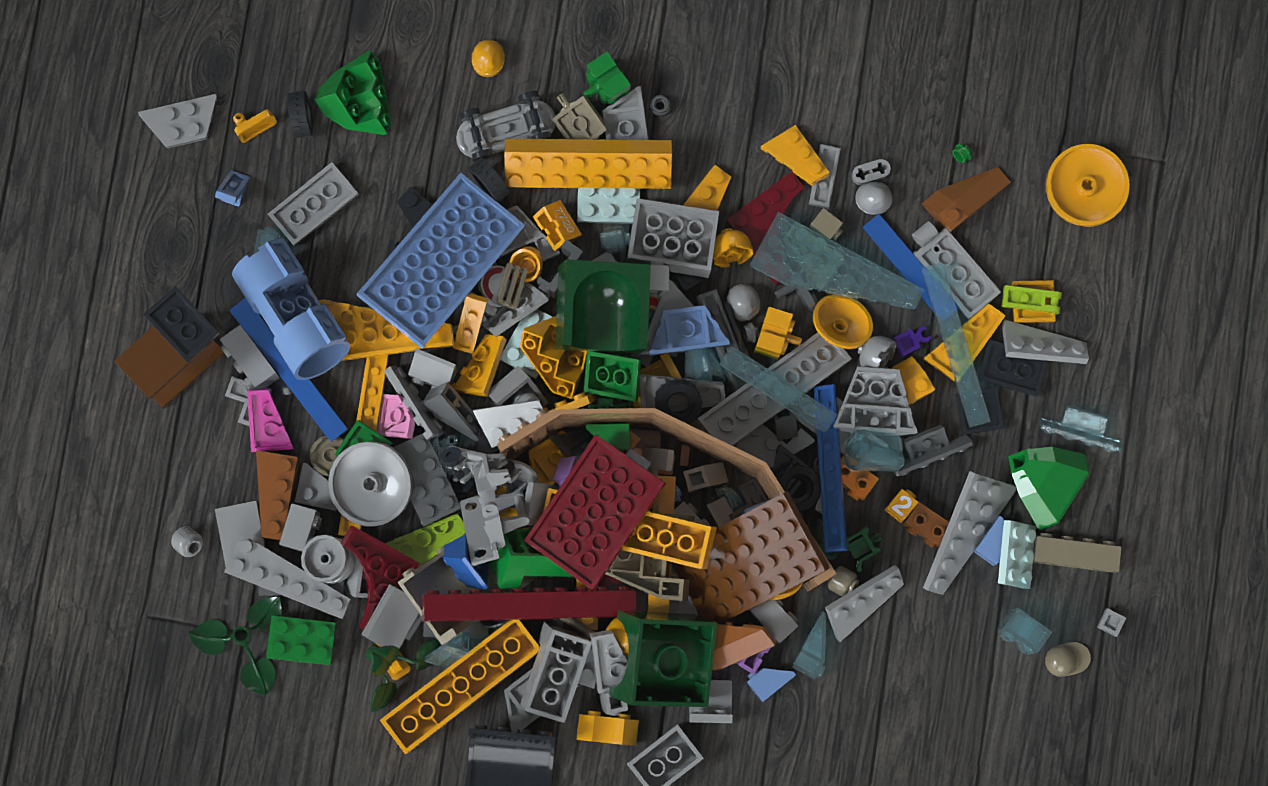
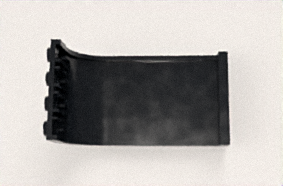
[465,724,556,786]

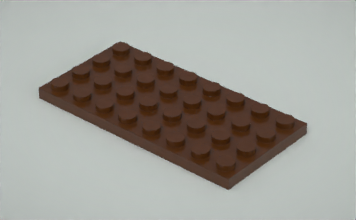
[671,491,830,624]

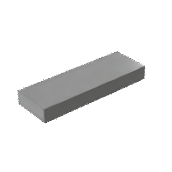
[809,144,841,209]

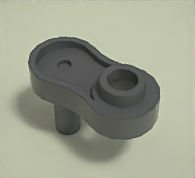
[774,273,818,312]

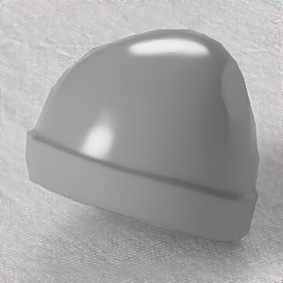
[855,182,893,215]
[727,284,760,322]

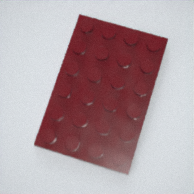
[524,434,666,590]

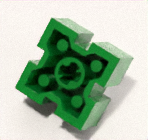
[583,52,631,106]

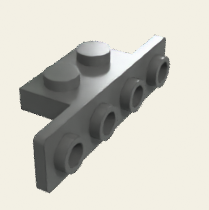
[890,425,973,476]

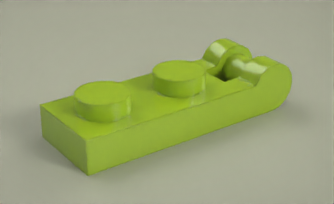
[1002,285,1062,314]

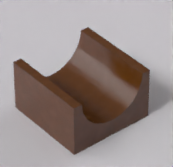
[114,326,224,409]

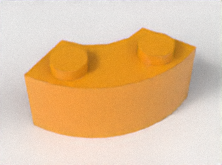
[576,711,639,746]

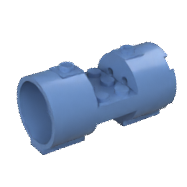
[232,238,350,380]

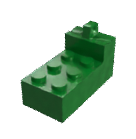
[488,529,573,589]

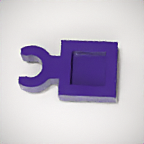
[892,326,931,357]

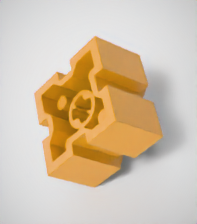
[754,307,802,360]

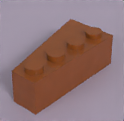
[256,450,300,541]

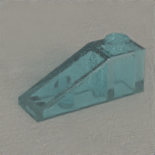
[791,611,826,680]

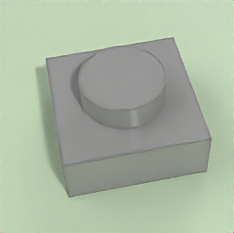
[1097,608,1126,637]

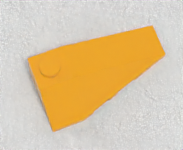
[892,356,935,405]

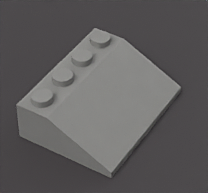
[627,198,719,278]

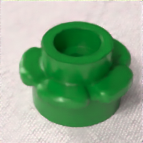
[952,144,971,163]

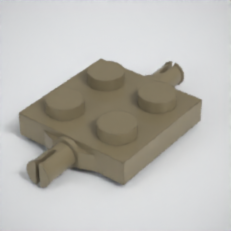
[552,92,609,140]

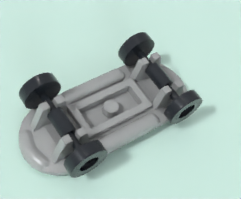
[456,91,556,162]
[440,446,538,508]

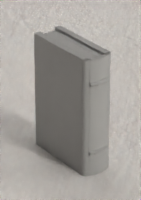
[361,584,419,649]

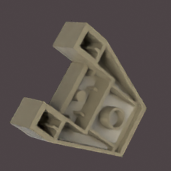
[606,514,695,601]

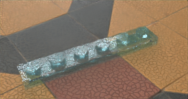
[719,346,837,433]

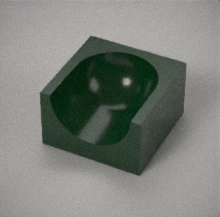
[555,259,651,354]

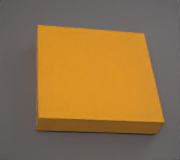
[1012,280,1056,323]

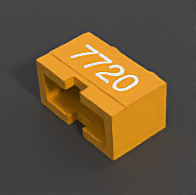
[533,200,582,251]

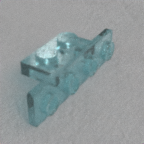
[1040,405,1122,452]

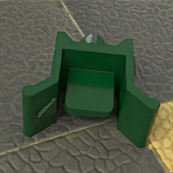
[846,526,882,573]

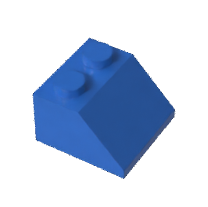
[443,534,489,589]

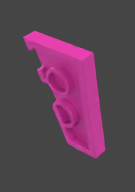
[247,388,293,452]

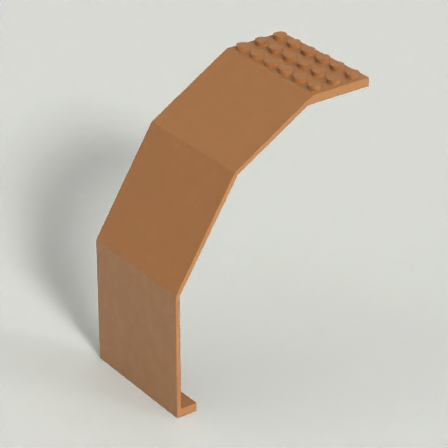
[497,408,836,592]

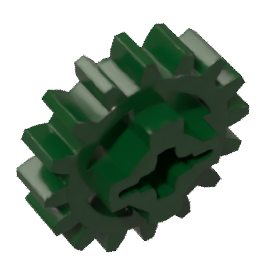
[588,396,633,409]

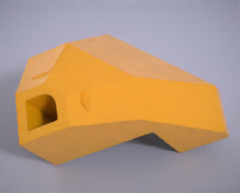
[520,317,587,399]

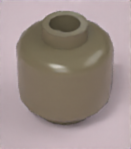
[828,566,859,597]

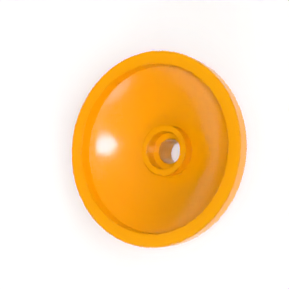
[813,294,873,349]

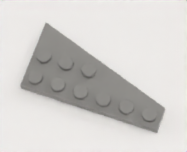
[923,471,1017,595]

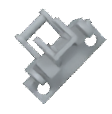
[460,453,529,566]

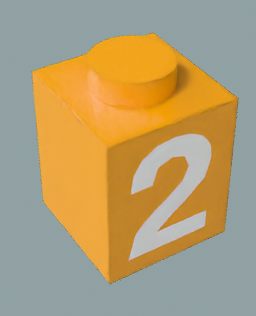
[885,489,918,523]

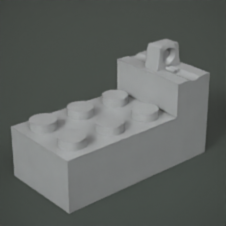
[520,622,591,723]

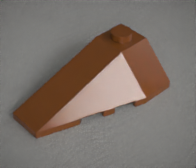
[922,167,1011,233]
[712,620,777,671]

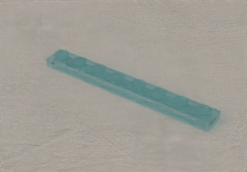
[921,262,991,428]

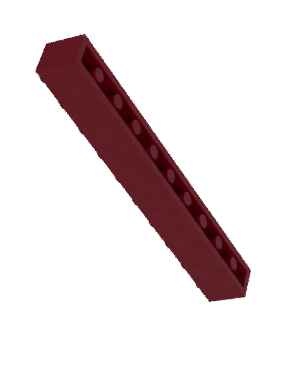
[421,586,636,622]

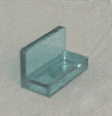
[425,631,469,668]

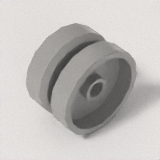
[301,535,355,584]

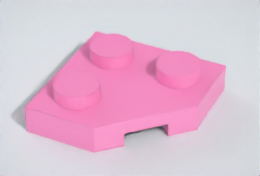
[376,394,415,439]

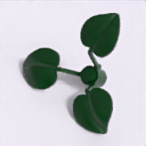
[188,597,283,696]
[365,638,441,712]

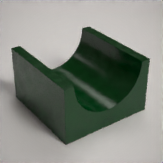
[609,611,717,707]

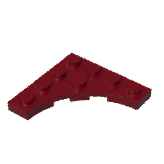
[726,171,805,286]
[341,525,420,630]

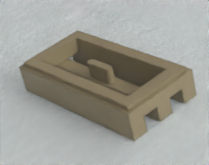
[496,262,528,309]

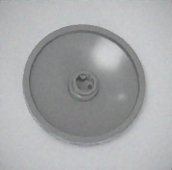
[328,441,413,526]

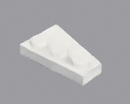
[473,400,544,448]

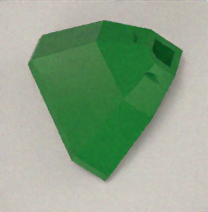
[314,50,392,135]
[1008,447,1090,530]

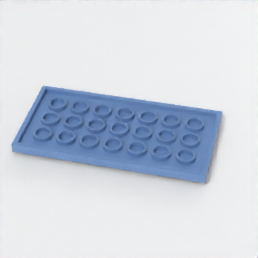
[357,173,525,349]

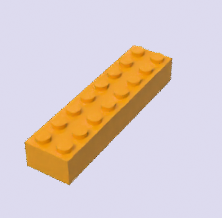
[504,139,672,189]
[543,488,717,569]
[380,620,540,754]

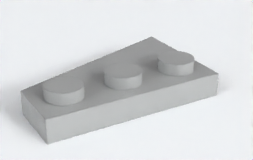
[482,282,549,337]

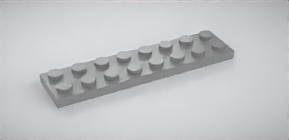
[697,333,852,446]

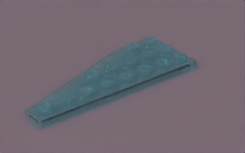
[749,212,925,309]

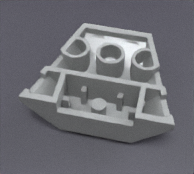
[833,367,918,436]

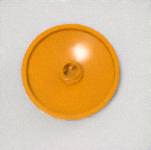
[1046,144,1130,227]

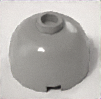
[858,336,897,369]

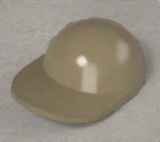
[1045,642,1091,677]

